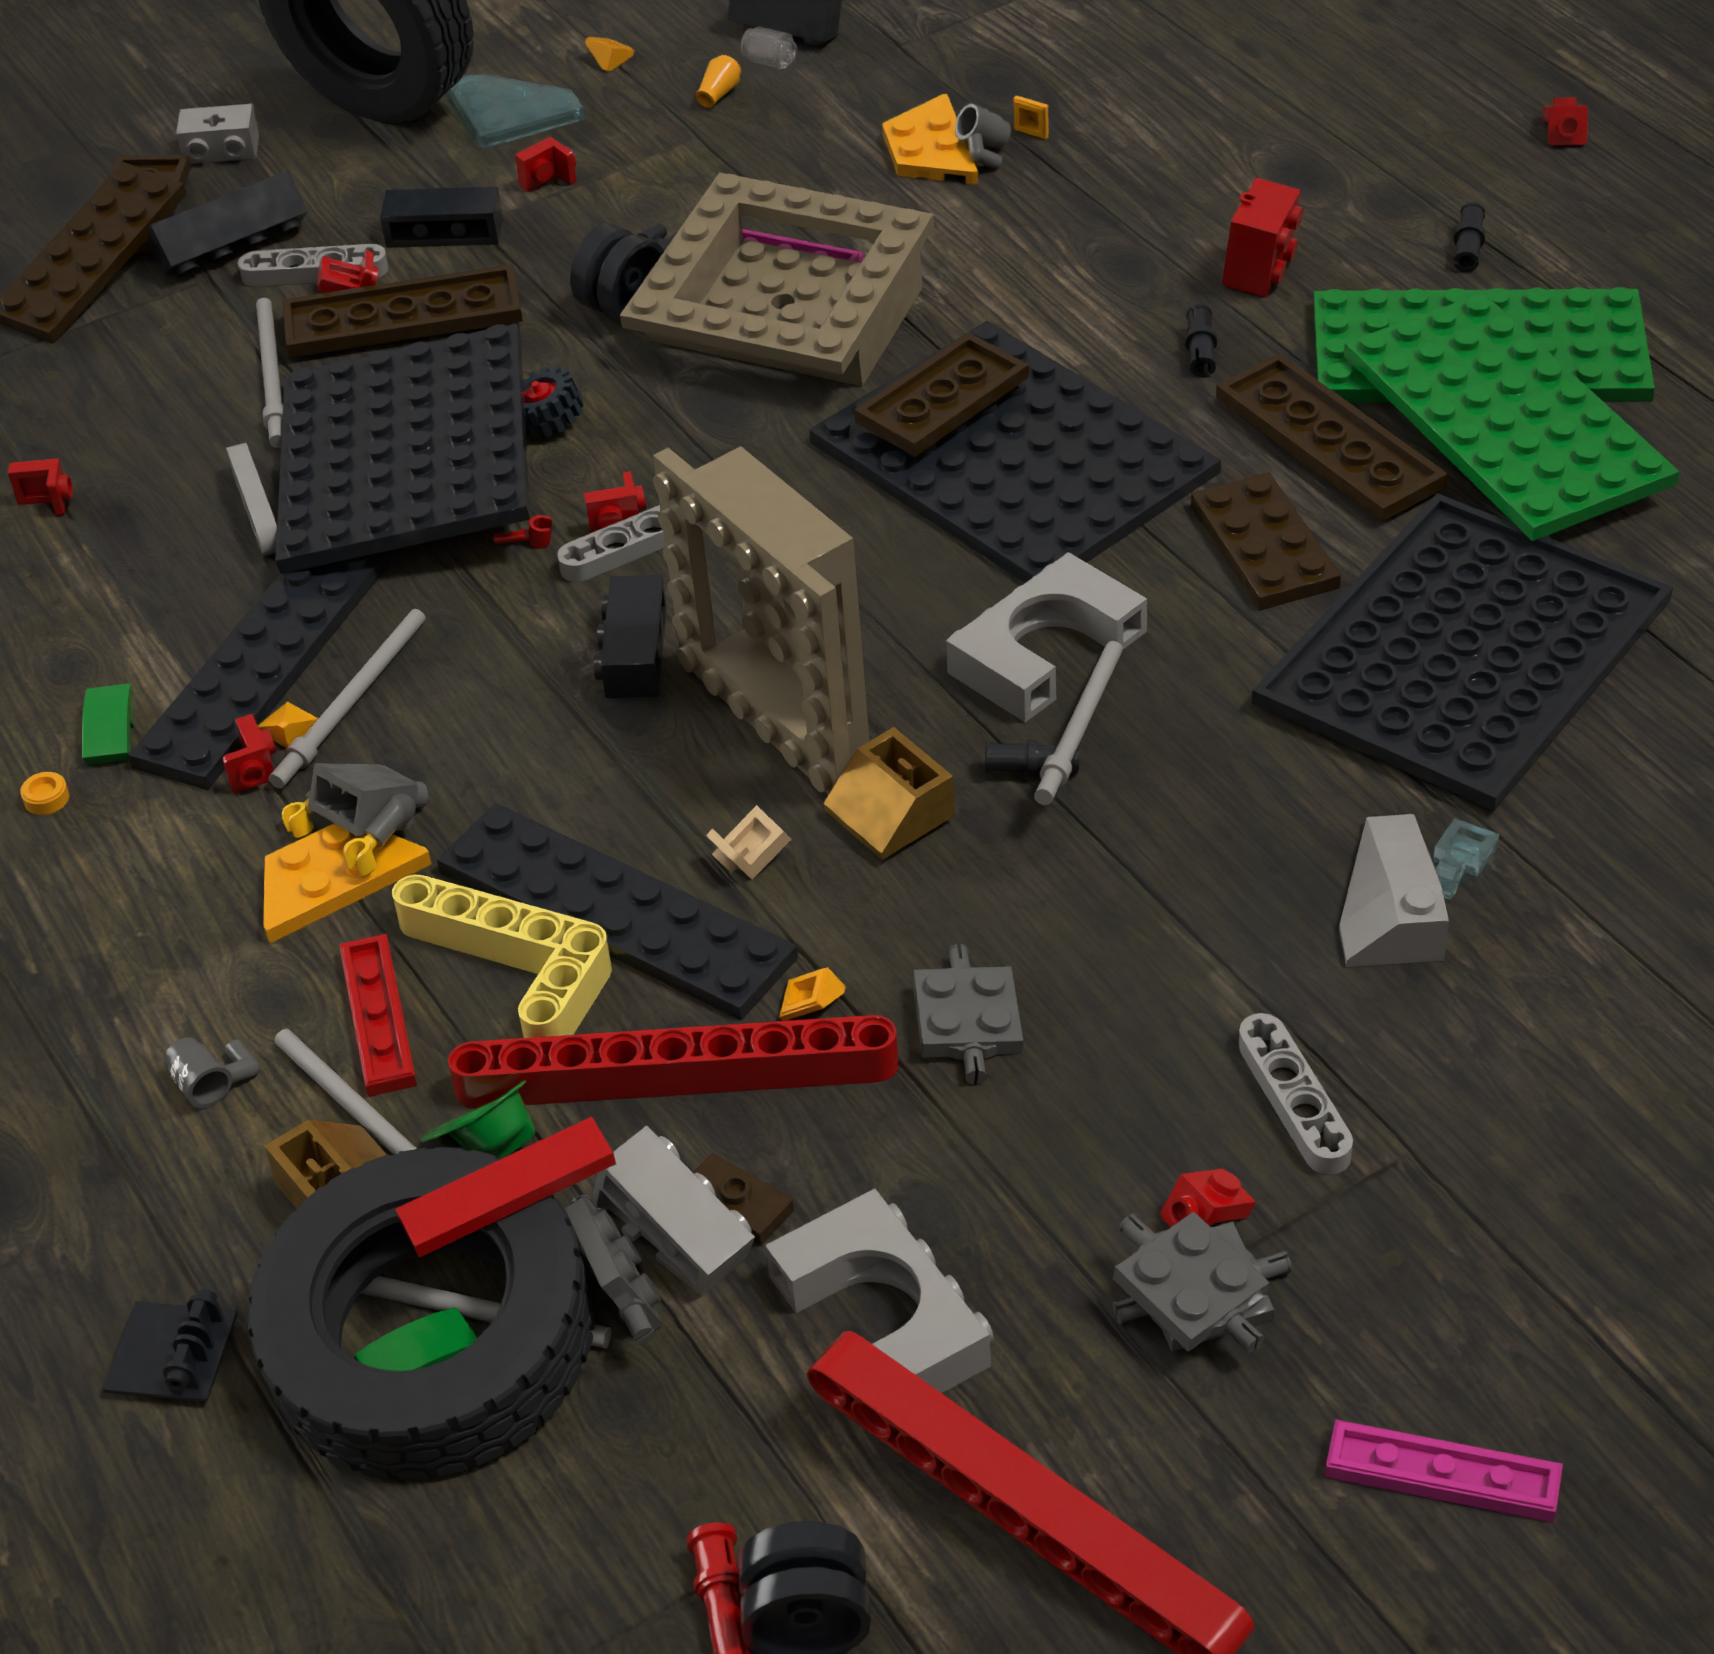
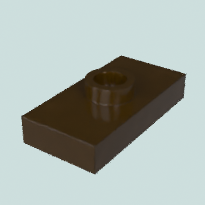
[693,1153,794,1245]

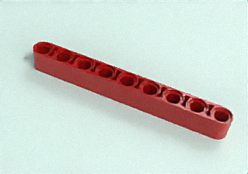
[448,1015,899,1108]
[806,1331,1255,1654]

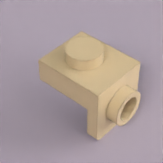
[706,805,791,880]

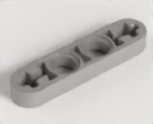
[238,244,389,287]
[226,442,277,557]
[557,505,704,582]
[1239,1013,1353,1175]

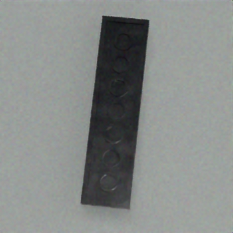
[128,552,388,790]
[437,803,798,1021]

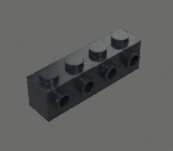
[146,170,308,276]

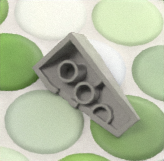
[1339,814,1449,967]

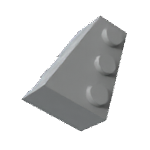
[591,1125,755,1296]

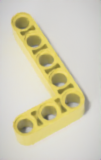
[392,875,612,1038]

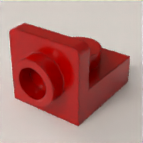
[515,137,577,192]

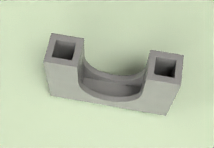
[946,552,1147,723]
[765,1189,994,1393]

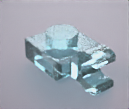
[1433,818,1499,900]

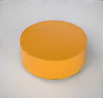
[20,772,70,815]

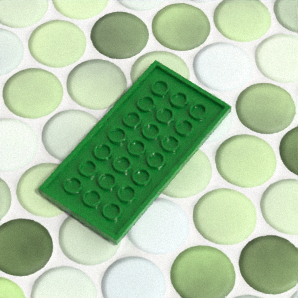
[1313,287,1655,402]
[1344,293,1680,541]

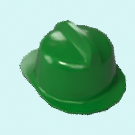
[419,1080,535,1159]

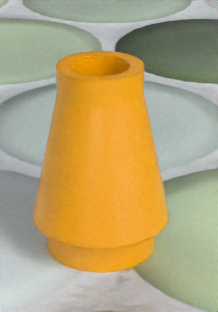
[695,55,741,108]

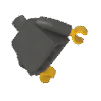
[282,763,428,875]

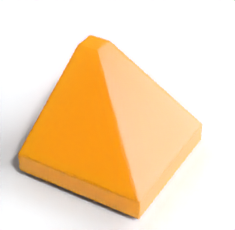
[585,37,634,71]
[1013,96,1049,140]
[258,702,318,748]
[779,967,846,1021]

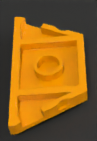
[882,94,978,184]
[264,823,432,944]

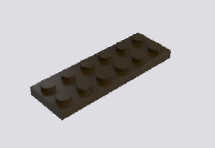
[0,162,187,344]
[282,264,523,358]
[1216,353,1448,522]

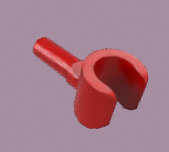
[493,515,552,549]

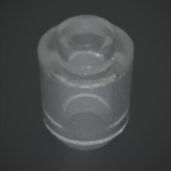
[741,27,797,69]

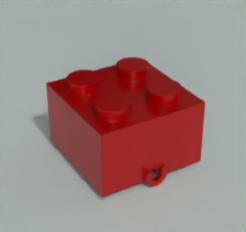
[1221,178,1304,298]

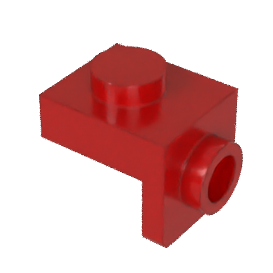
[1543,97,1588,146]
[317,250,379,293]
[8,458,73,515]
[584,471,646,533]
[222,714,276,793]
[1161,1168,1256,1227]

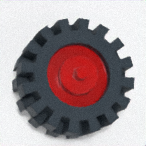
[523,367,584,439]

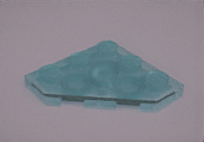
[449,74,585,148]

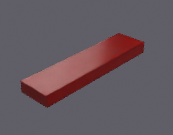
[339,934,418,1097]
[396,1117,616,1258]

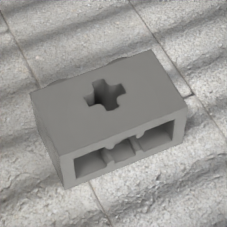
[176,104,259,164]

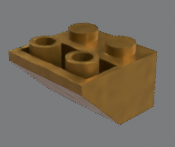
[824,727,955,860]
[264,1120,387,1209]

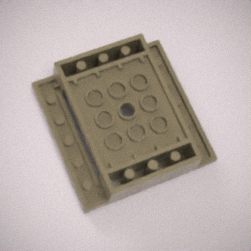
[620,172,934,387]
[653,446,869,795]

